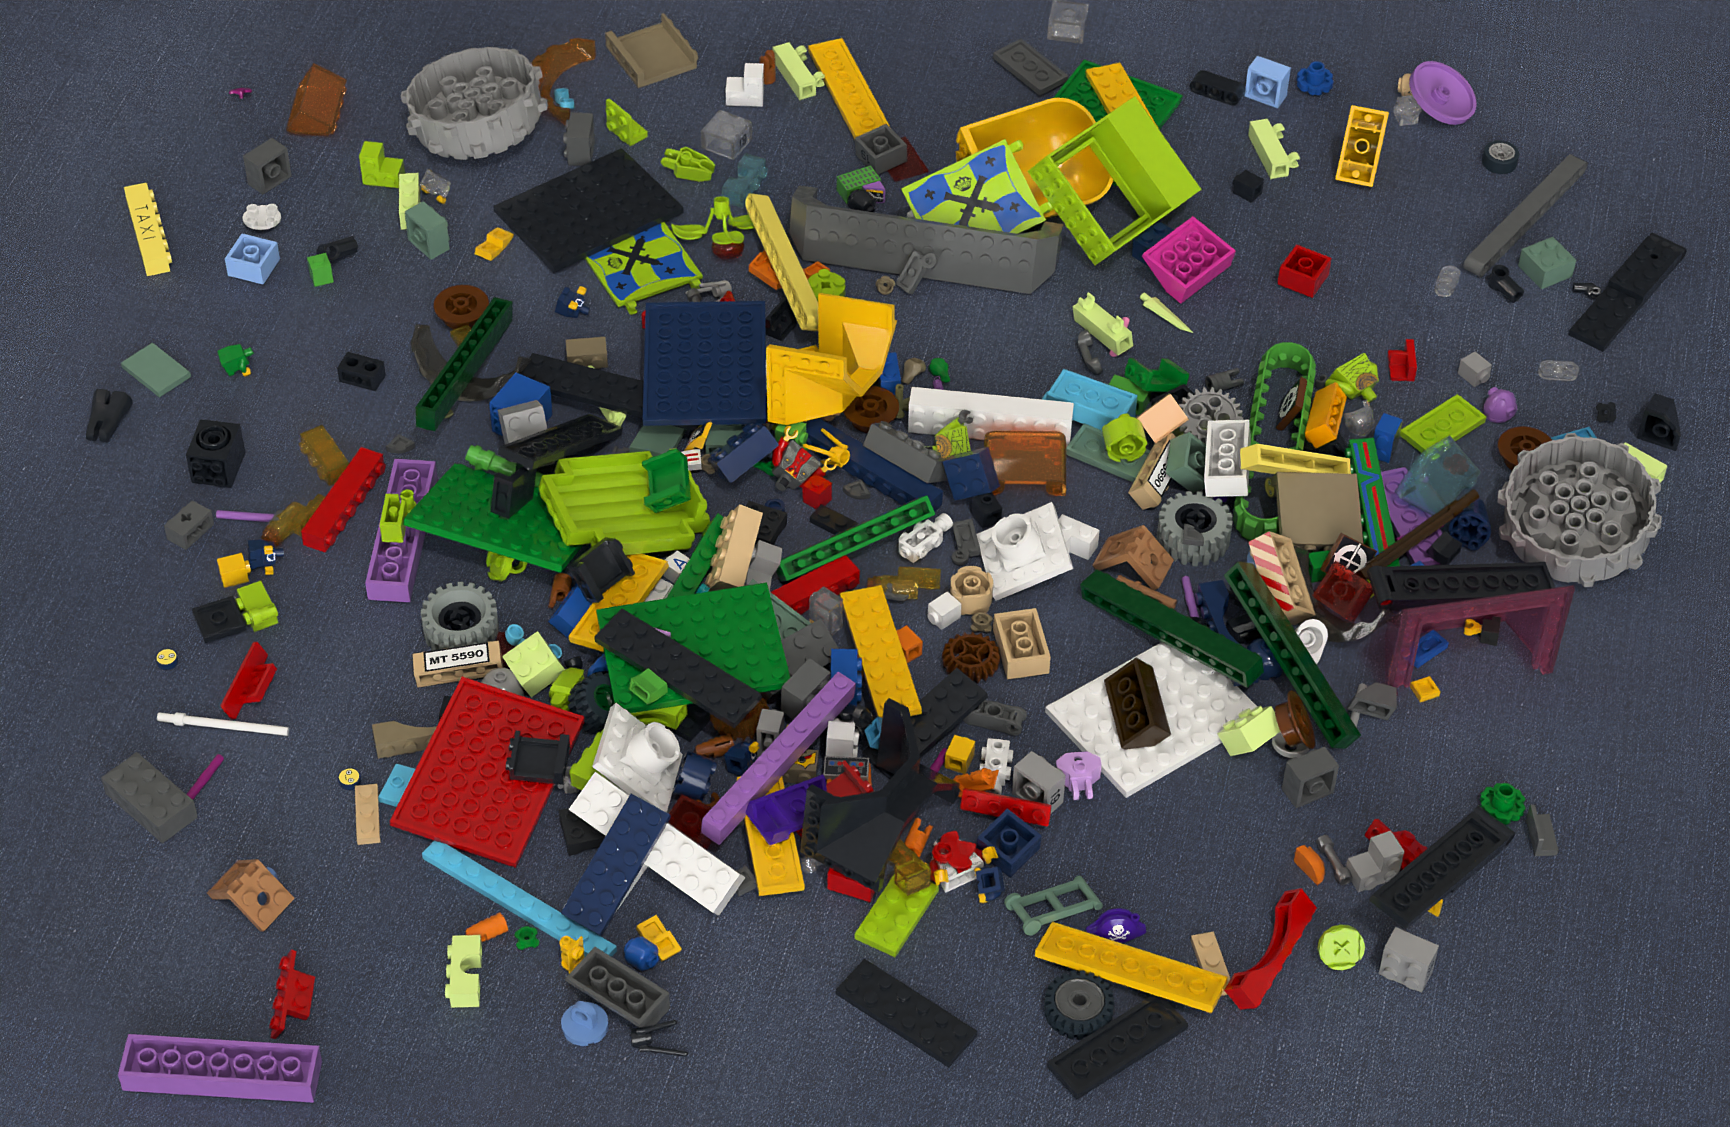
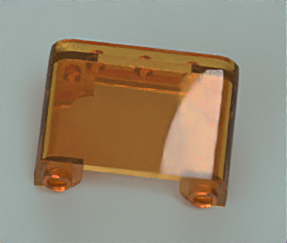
[983,431,1067,496]

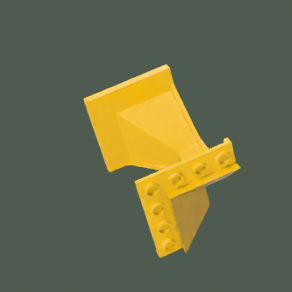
[766,293,897,425]

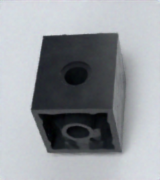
[186,419,246,488]

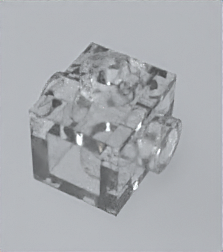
[1393,95,1422,126]

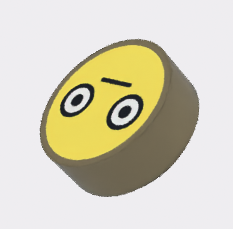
[1264,476,1277,498]

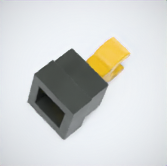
[1464,616,1501,646]

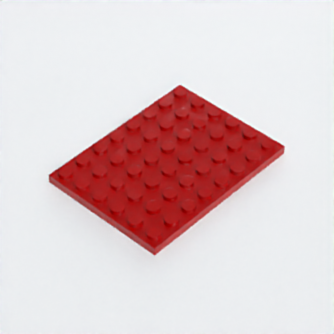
[390,676,585,868]

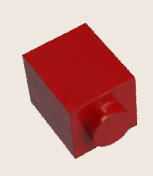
[803,473,832,509]

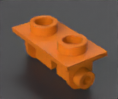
[953,768,999,798]

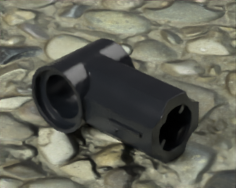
[316,236,358,260]
[1488,265,1524,303]

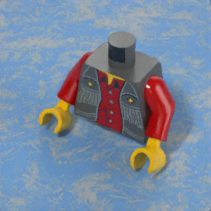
[772,426,837,491]

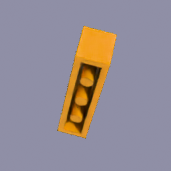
[1305,382,1347,449]

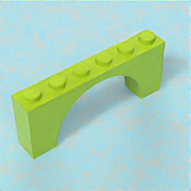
[569,704,687,792]

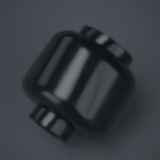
[848,189,876,212]

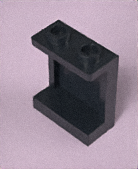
[490,463,537,519]
[568,537,635,603]
[506,730,570,785]

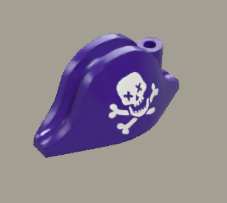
[1086,908,1146,943]

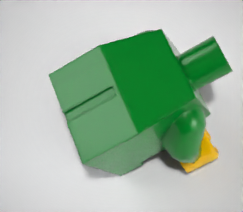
[217,344,254,377]

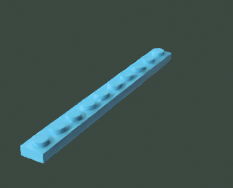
[422,841,617,957]

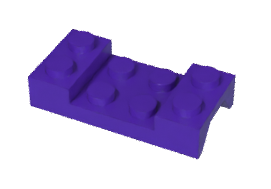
[745,774,827,846]

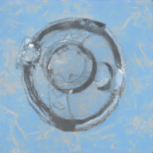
[1342,400,1375,437]

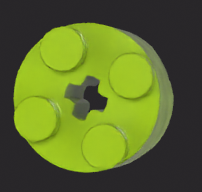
[808,269,845,301]
[1102,414,1147,462]

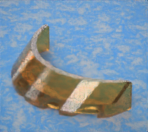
[531,38,596,126]

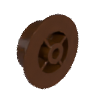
[434,285,489,330]
[843,386,899,433]
[1498,426,1552,471]
[1275,690,1315,749]

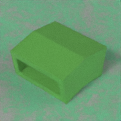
[629,668,668,704]

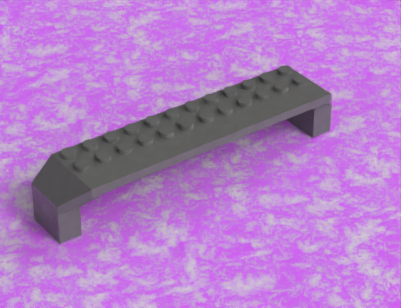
[789,185,1064,294]

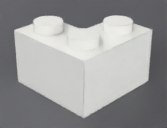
[726,63,764,107]
[1059,514,1099,560]
[826,718,860,757]

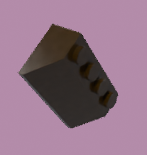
[1104,657,1171,750]

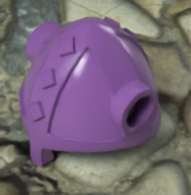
[1483,387,1517,423]

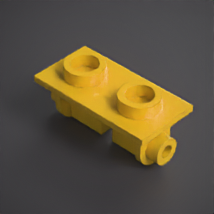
[559,936,585,974]

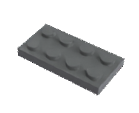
[993,39,1068,96]

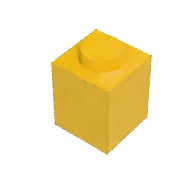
[217,553,251,588]
[945,735,975,774]

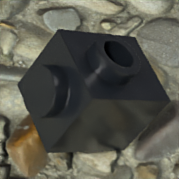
[971,492,1003,528]

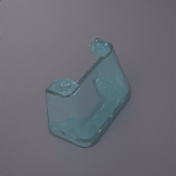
[1395,435,1481,515]

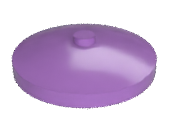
[1410,61,1476,125]

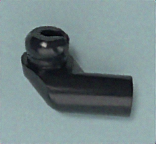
[1573,283,1601,299]

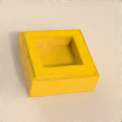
[1410,676,1440,702]

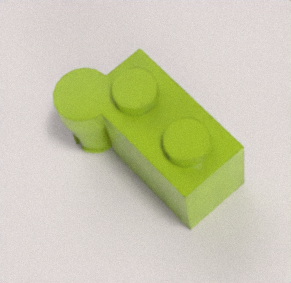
[380,489,417,543]
[235,581,278,632]

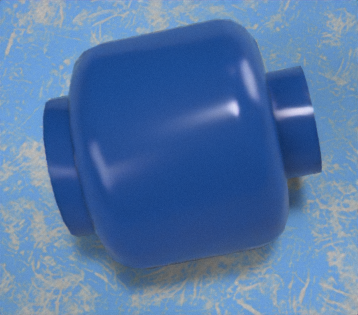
[624,936,659,971]

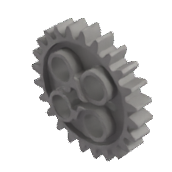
[1179,387,1243,444]

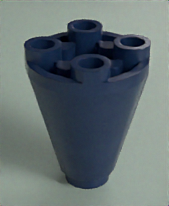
[1449,498,1491,551]

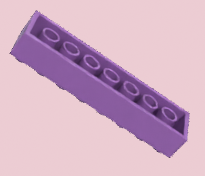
[365,459,438,602]
[118,1034,322,1103]

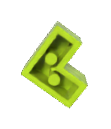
[359,141,405,188]

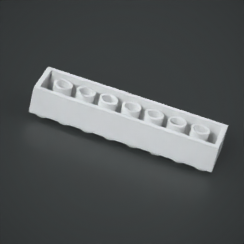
[908,387,1074,448]
[569,772,745,915]

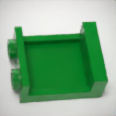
[1124,358,1190,392]
[642,449,691,513]

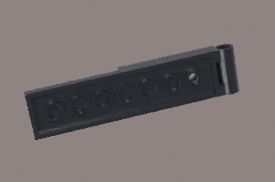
[1568,232,1687,352]
[1367,562,1558,611]
[1369,805,1516,929]

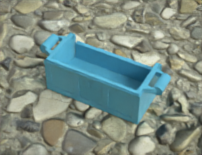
[1041,369,1137,430]

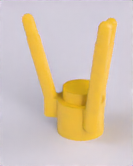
[802,428,850,467]

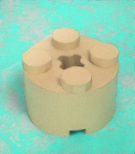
[950,566,993,615]

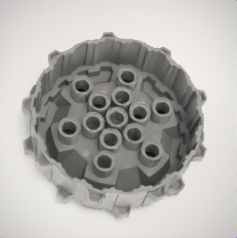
[401,47,548,159]
[1497,433,1662,587]

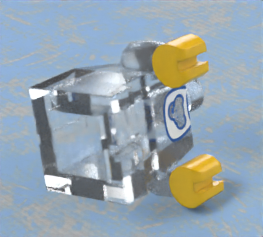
[419,169,451,204]

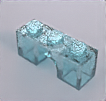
[722,153,768,208]

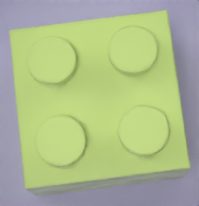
[502,631,565,697]
[1217,706,1281,756]

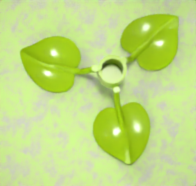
[671,196,755,244]

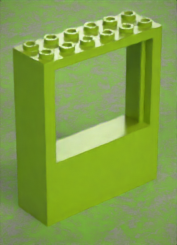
[1028,96,1201,266]

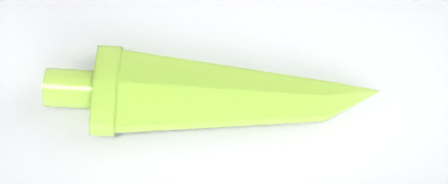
[1140,293,1193,333]

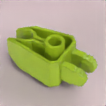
[661,147,715,182]
[549,668,585,711]

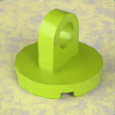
[486,551,527,582]
[1317,924,1365,970]

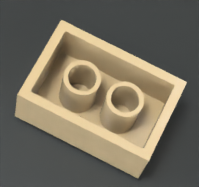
[993,608,1051,679]

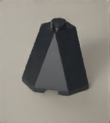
[1637,393,1681,451]

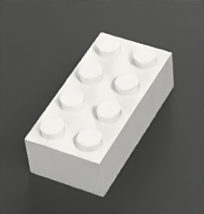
[1204,420,1251,497]

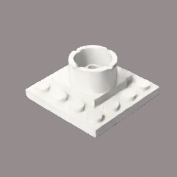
[976,502,1073,601]
[592,703,683,813]

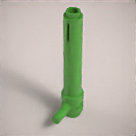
[465,445,544,487]

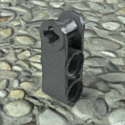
[963,700,1027,736]

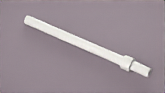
[157,712,289,736]

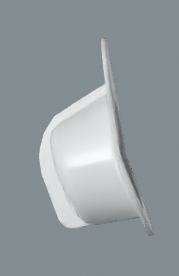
[1295,619,1328,664]

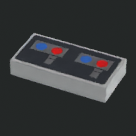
[823,756,869,781]

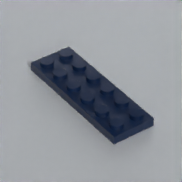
[561,793,672,936]

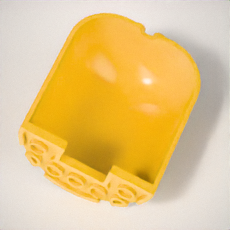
[956,98,1113,219]

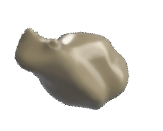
[901,358,926,385]

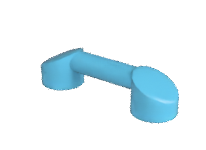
[554,88,575,111]
[505,624,562,660]

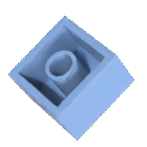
[1244,56,1291,108]
[225,234,280,284]

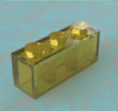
[299,425,349,486]

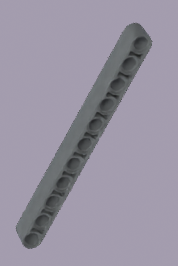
[1463,154,1588,277]

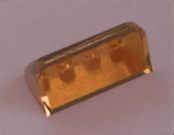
[286,63,347,136]

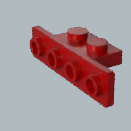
[220,642,277,720]
[960,788,1052,826]
[1365,819,1428,870]
[269,950,315,1039]

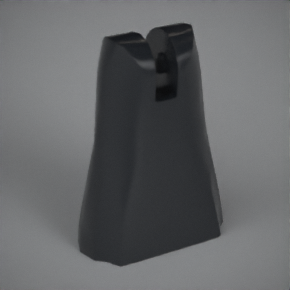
[86,389,133,443]

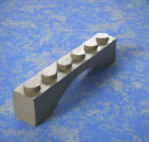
[372,721,437,759]

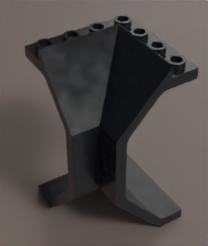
[800,698,960,892]

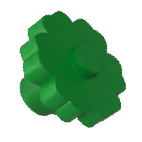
[1480,783,1526,825]

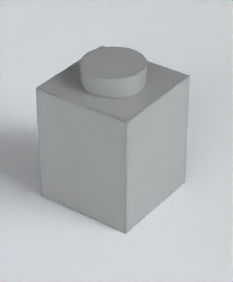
[1458,352,1492,387]

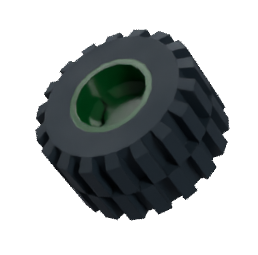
[568,672,614,733]

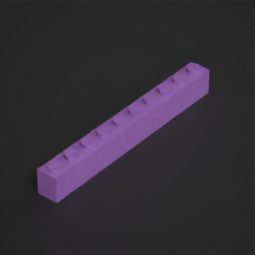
[701,672,856,845]

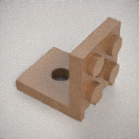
[1092,525,1174,590]
[207,859,295,932]

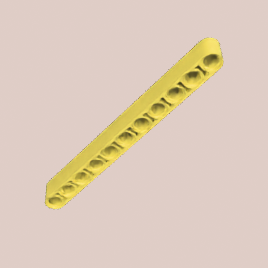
[745,193,818,332]

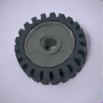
[1044,970,1114,1040]

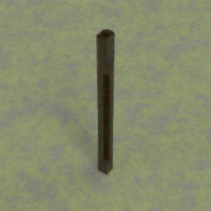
[1356,489,1480,581]

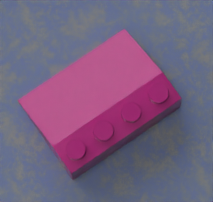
[1142,216,1236,304]

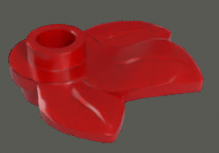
[932,831,976,869]

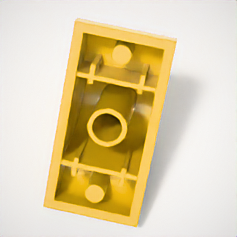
[1335,105,1389,187]

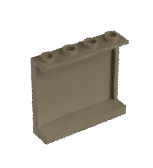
[605,13,698,88]
[1271,472,1363,553]

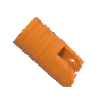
[901,818,933,860]
[466,912,508,942]

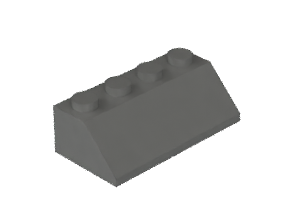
[863,421,948,483]
[565,947,670,1028]

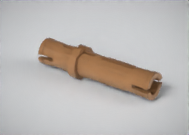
[1116,575,1177,609]

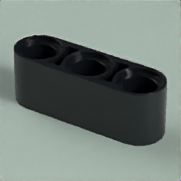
[1190,70,1246,106]

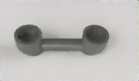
[1078,329,1103,374]

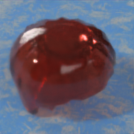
[711,232,745,260]

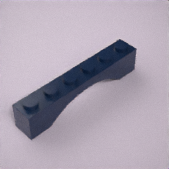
[1195,580,1259,686]

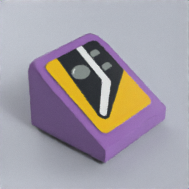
[862,181,885,203]

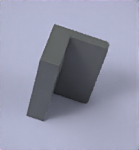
[1526,805,1558,856]

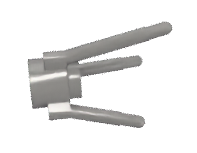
[686,280,732,302]

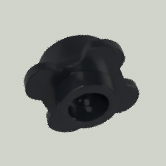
[1596,402,1617,423]

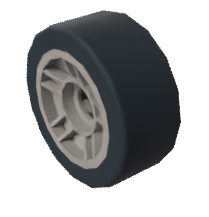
[1482,140,1520,174]

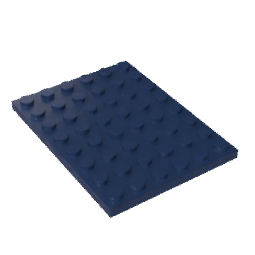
[643,301,766,426]

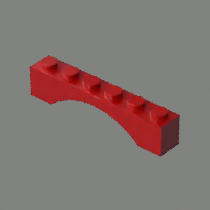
[1224,888,1317,1010]

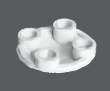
[242,204,281,230]

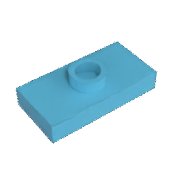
[378,764,415,807]

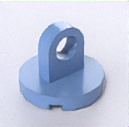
[561,1001,609,1046]

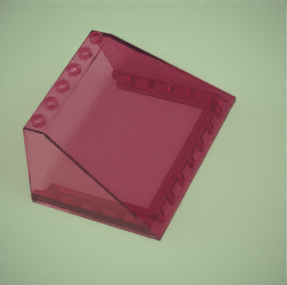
[1385,585,1575,695]

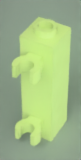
[773,42,825,100]
[1248,119,1300,179]
[1073,292,1133,356]

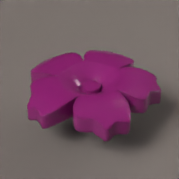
[229,88,252,99]

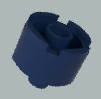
[672,751,717,801]

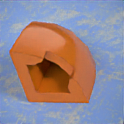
[1294,845,1325,886]

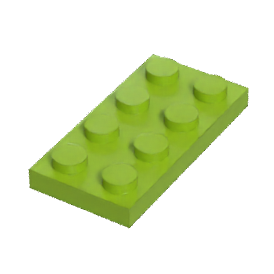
[1400,394,1487,459]
[855,868,939,957]

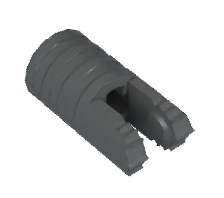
[1205,368,1244,392]

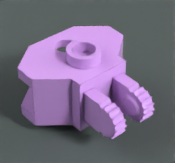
[1056,751,1102,800]

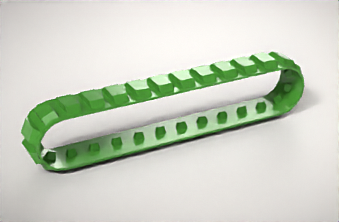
[1233,342,1316,541]

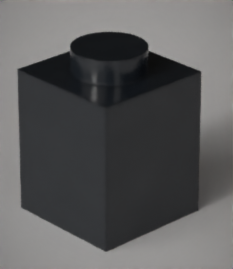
[1233,169,1264,203]

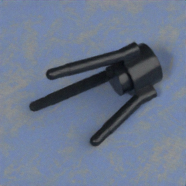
[631,1020,688,1056]

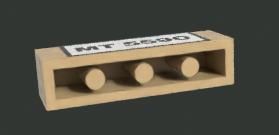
[1128,433,1176,510]
[413,641,503,687]

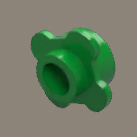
[514,926,539,950]

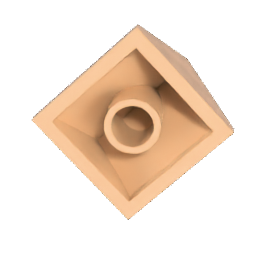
[1136,393,1189,443]

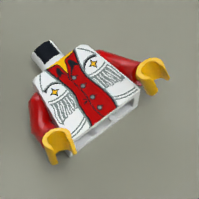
[929,838,998,893]

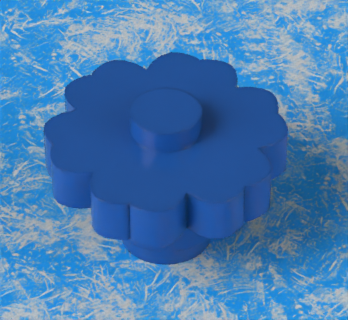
[1297,61,1334,95]

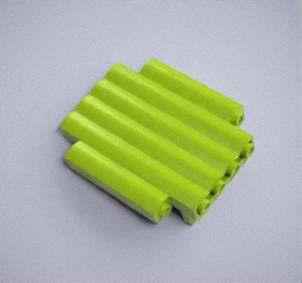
[539,448,710,555]

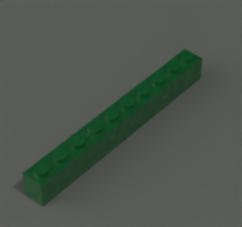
[416,297,513,431]
[1224,562,1361,749]
[1080,569,1264,688]

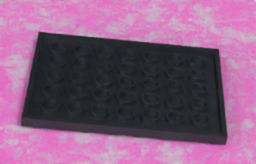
[493,148,684,273]

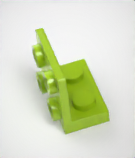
[605,98,648,146]

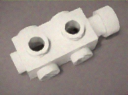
[898,513,953,563]
[980,738,1013,795]

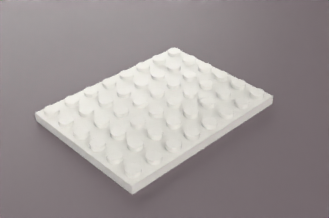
[1045,642,1257,798]

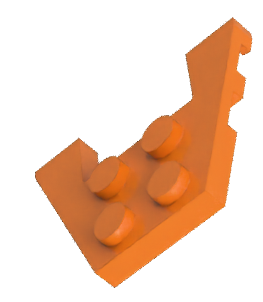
[748,249,830,290]

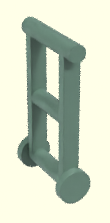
[1004,875,1103,935]

